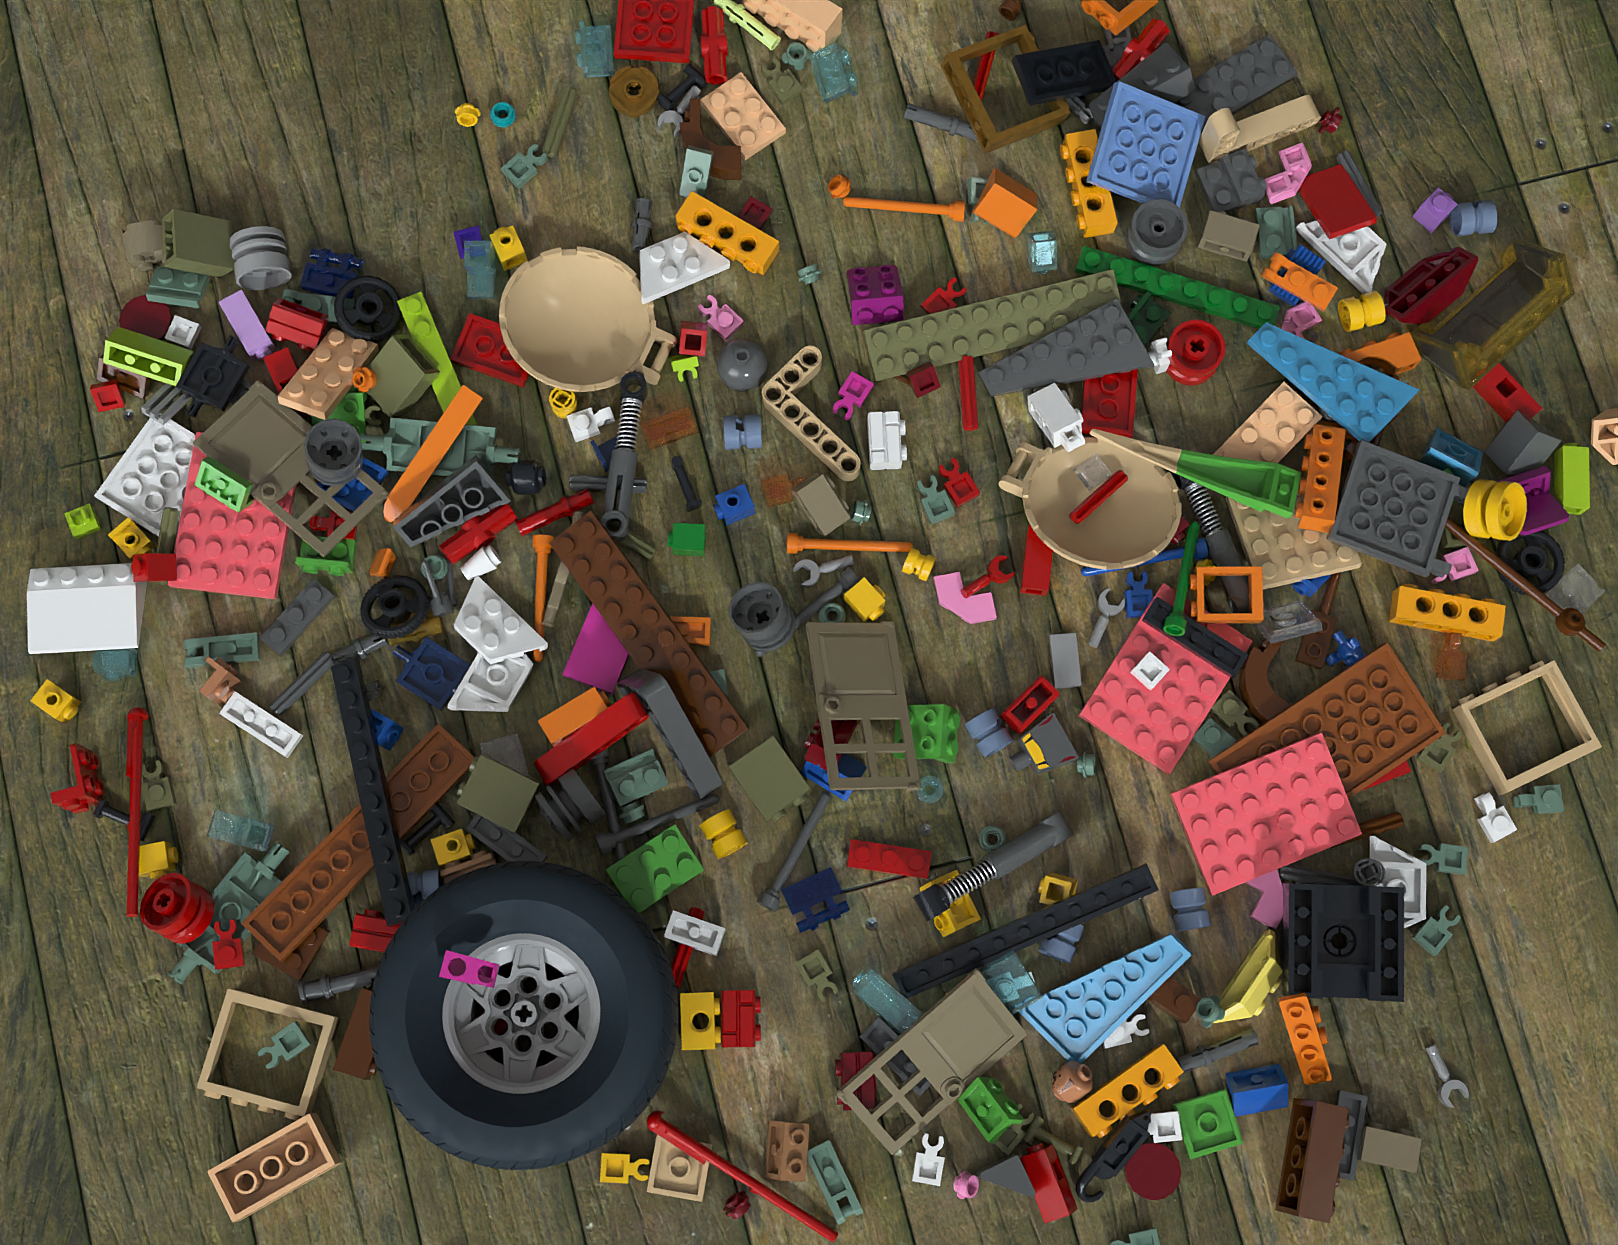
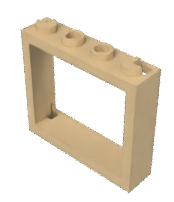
[1452,660,1602,796]
[197,988,340,1120]

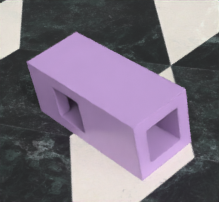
[219,289,277,361]

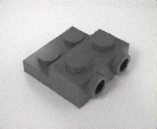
[1195,149,1267,213]

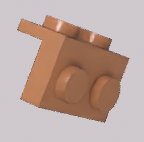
[199,656,242,707]

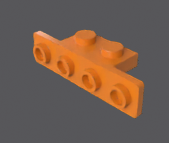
[1279,993,1332,1085]

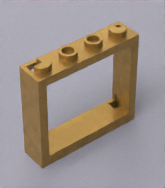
[941,25,1070,154]

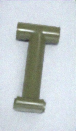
[1022,1115,1083,1165]

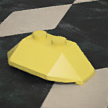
[1210,929,1283,1023]

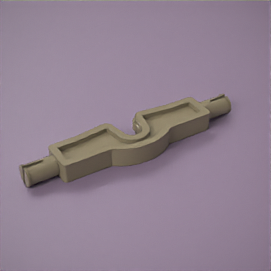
[542,512,585,627]

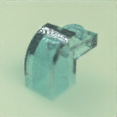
[464,241,496,299]
[206,810,274,852]

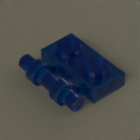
[300,248,363,299]
[781,867,850,933]

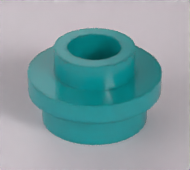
[490,102,516,128]

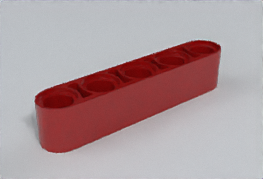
[533,692,649,787]

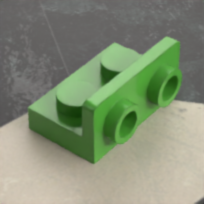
[195,456,254,513]
[295,536,357,576]
[957,1077,1024,1143]

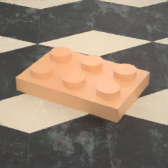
[700,72,786,160]

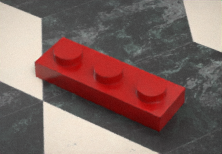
[847,839,932,879]

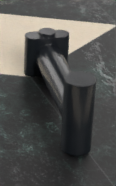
[657,64,708,111]
[672,456,702,512]
[93,799,155,841]
[400,803,455,856]

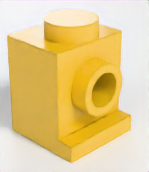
[108,517,156,561]

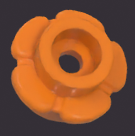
[827,174,851,199]
[352,367,377,392]

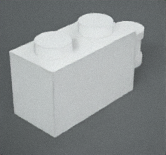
[1027,383,1085,452]

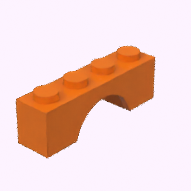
[1338,332,1421,375]

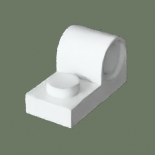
[664,910,726,956]

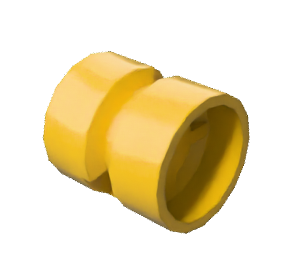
[1338,291,1386,332]
[699,809,748,860]

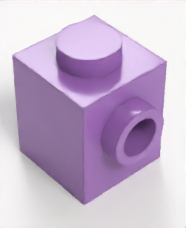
[1413,188,1457,233]

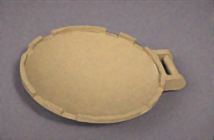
[499,247,678,392]
[999,437,1182,569]

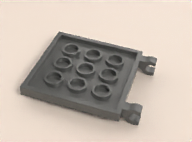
[1326,440,1469,578]

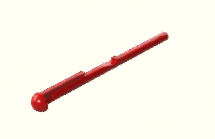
[126,707,149,917]
[646,1110,838,1243]

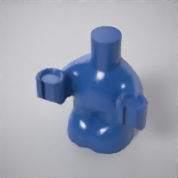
[1325,630,1367,667]

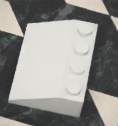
[27,563,147,654]

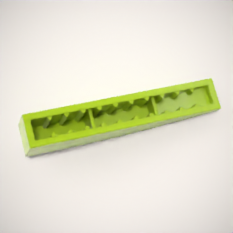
[397,292,478,426]

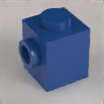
[713,484,755,526]

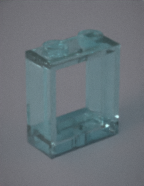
[851,969,922,1035]

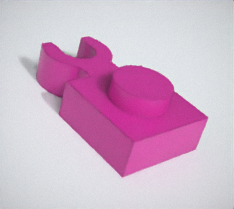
[833,371,874,420]

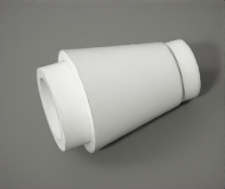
[460,545,502,581]

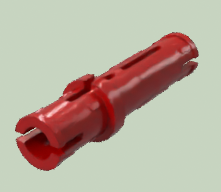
[515,488,594,537]

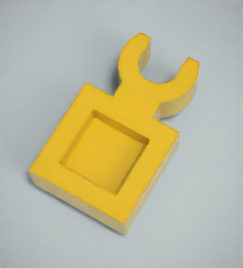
[600,1153,650,1184]

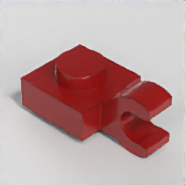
[309,510,357,540]

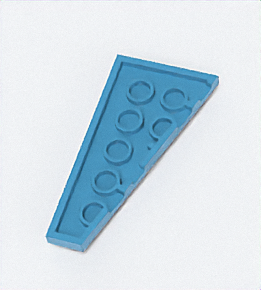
[1247,322,1419,443]
[1016,933,1193,1063]

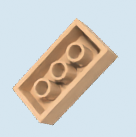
[742,0,842,56]
[207,1113,342,1223]

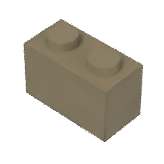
[1197,210,1260,262]
[790,472,850,536]
[1358,1122,1422,1173]

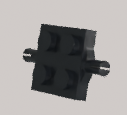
[175,335,250,418]

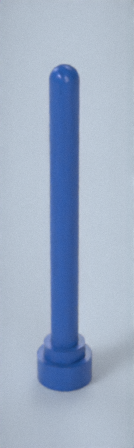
[1081,538,1208,576]

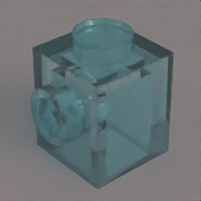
[1027,231,1057,274]
[92,648,137,681]

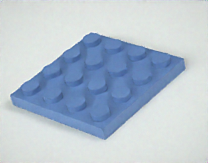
[1086,81,1205,208]

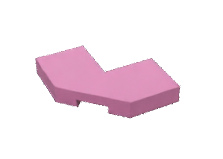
[1264,142,1312,205]
[1281,301,1322,339]
[933,572,997,624]
[1245,869,1283,930]

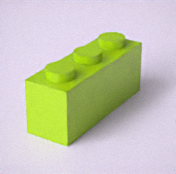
[103,327,194,386]

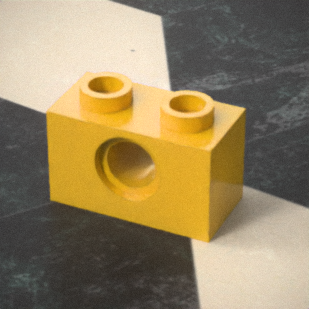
[680,992,721,1051]

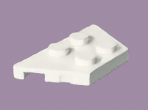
[1296,221,1386,294]
[639,232,730,304]
[454,576,548,664]
[448,652,533,712]
[1370,836,1426,928]

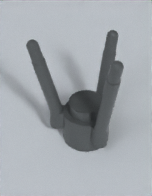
[413,558,457,618]

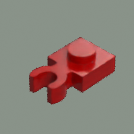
[920,278,967,315]
[938,458,980,508]
[212,919,245,970]

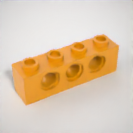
[1060,129,1118,238]
[675,191,779,276]
[1389,584,1506,642]
[1070,1044,1184,1138]

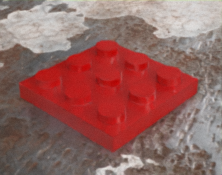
[614,0,695,63]

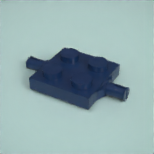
[393,637,471,711]

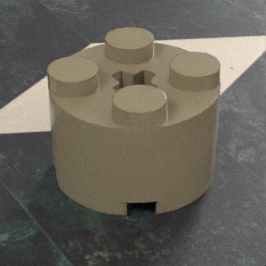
[121,220,164,271]

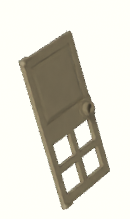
[193,380,390,557]
[806,621,921,790]
[835,968,1028,1155]

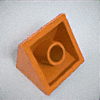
[973,168,1038,238]

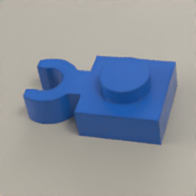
[1124,571,1153,618]

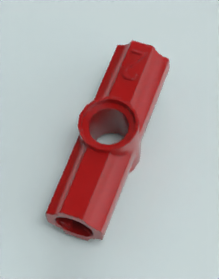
[701,6,728,85]
[1112,19,1170,81]
[439,503,518,565]

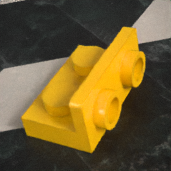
[920,870,981,937]

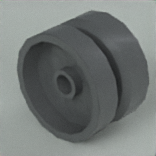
[1126,199,1188,266]

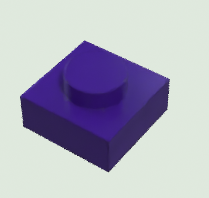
[453,226,486,259]

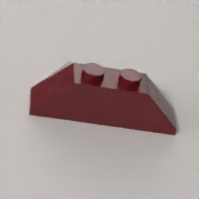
[1384,246,1478,325]

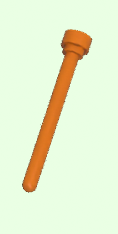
[842,196,965,222]
[786,532,913,554]
[532,535,554,662]

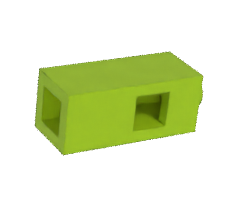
[1554,443,1590,515]

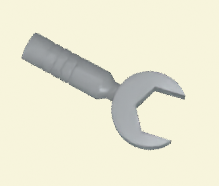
[658,85,701,138]
[793,555,854,587]
[1088,588,1125,648]
[1425,1044,1469,1108]

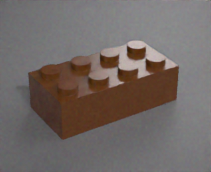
[1275,1098,1349,1223]

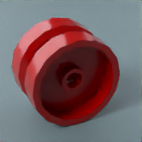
[1166,320,1225,386]
[140,873,215,944]

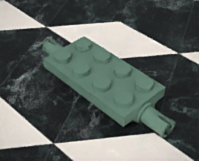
[360,418,520,476]
[168,841,290,985]

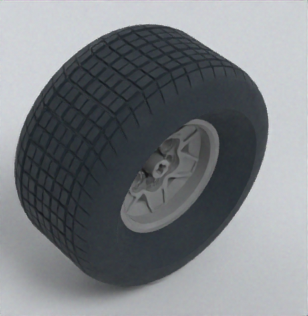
[369,861,679,1170]

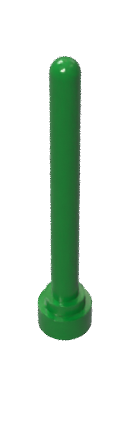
[1163,521,1200,636]

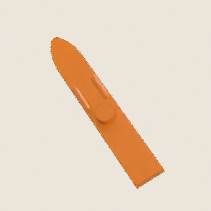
[383,384,483,522]

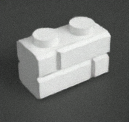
[867,411,907,470]

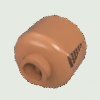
[1051,1061,1093,1103]

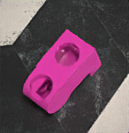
[439,950,500,988]

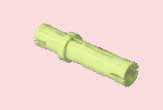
[713,0,781,50]

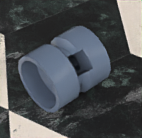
[1450,200,1497,236]
[723,414,762,450]
[965,708,1014,758]
[407,869,444,907]
[1169,887,1211,931]
[1038,924,1085,964]

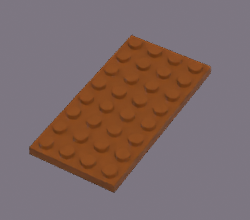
[1207,643,1446,799]

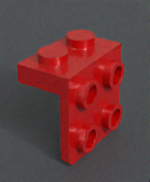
[50,743,104,813]

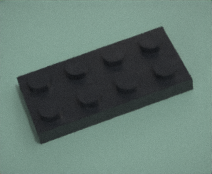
[1011,40,1117,106]

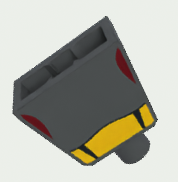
[1009,713,1079,775]

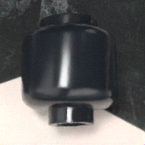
[506,460,546,495]

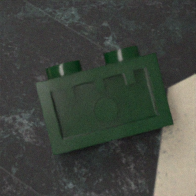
[1127,290,1171,347]

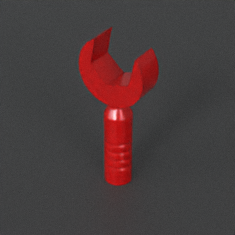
[961,555,1015,598]

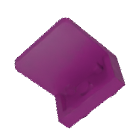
[847,265,904,325]
[1497,466,1569,535]

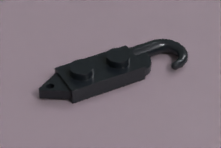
[1075,1108,1151,1203]

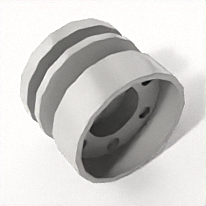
[229,226,292,290]

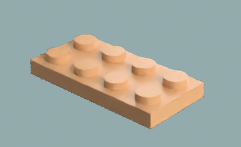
[278,328,379,420]
[1213,382,1323,463]

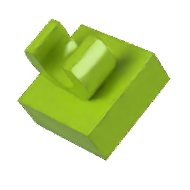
[670,354,699,382]
[64,503,101,539]

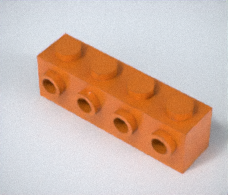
[1295,424,1346,533]

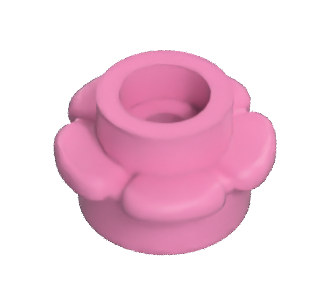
[954,1171,979,1199]

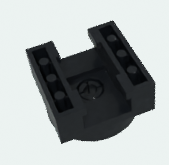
[1280,883,1404,1002]

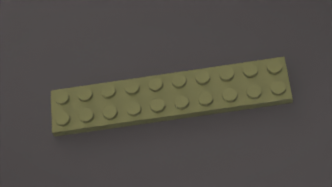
[863,269,1122,381]

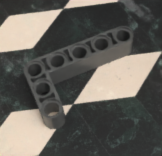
[618,669,723,800]

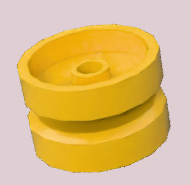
[1463,479,1527,541]

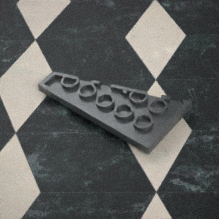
[978,298,1154,397]

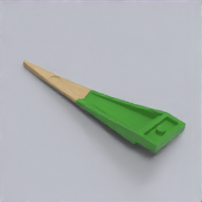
[1089,429,1301,519]

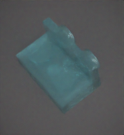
[575,20,614,78]
[809,43,859,103]

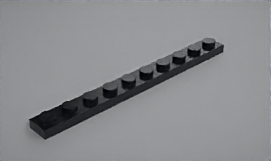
[331,658,415,927]
[892,863,1159,1000]

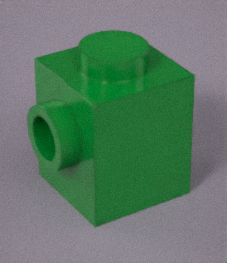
[667,523,706,556]

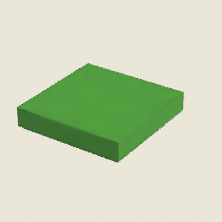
[1172,1088,1243,1159]

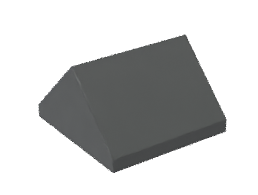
[1485,409,1562,476]
[975,1153,1036,1198]

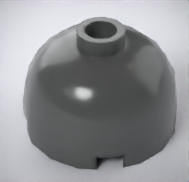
[717,338,768,392]

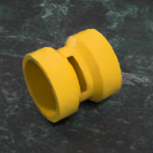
[549,388,578,418]
[902,547,936,582]

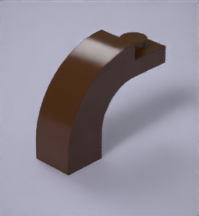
[680,99,741,180]
[1239,632,1291,724]

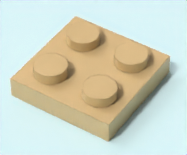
[647,1135,713,1202]

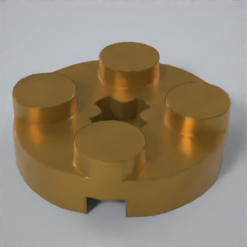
[609,66,659,119]

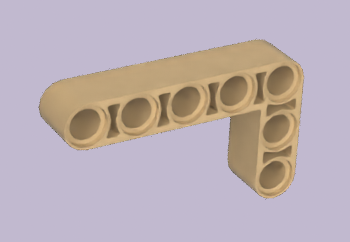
[1198,95,1321,164]
[762,346,861,482]

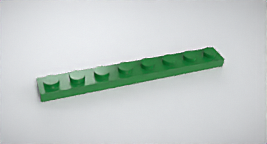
[1075,245,1280,329]

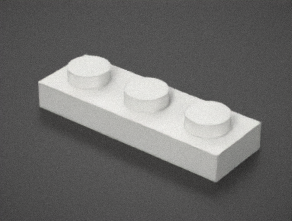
[219,692,303,758]

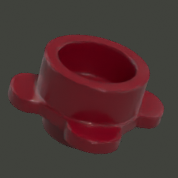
[1318,107,1343,133]
[723,1191,751,1219]

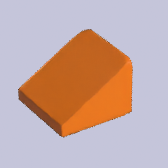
[369,548,396,579]

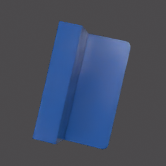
[800,753,867,801]
[1225,1064,1288,1116]

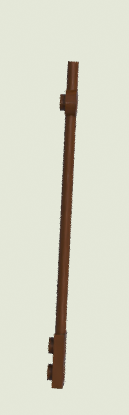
[1295,374,1399,670]
[1343,438,1606,652]

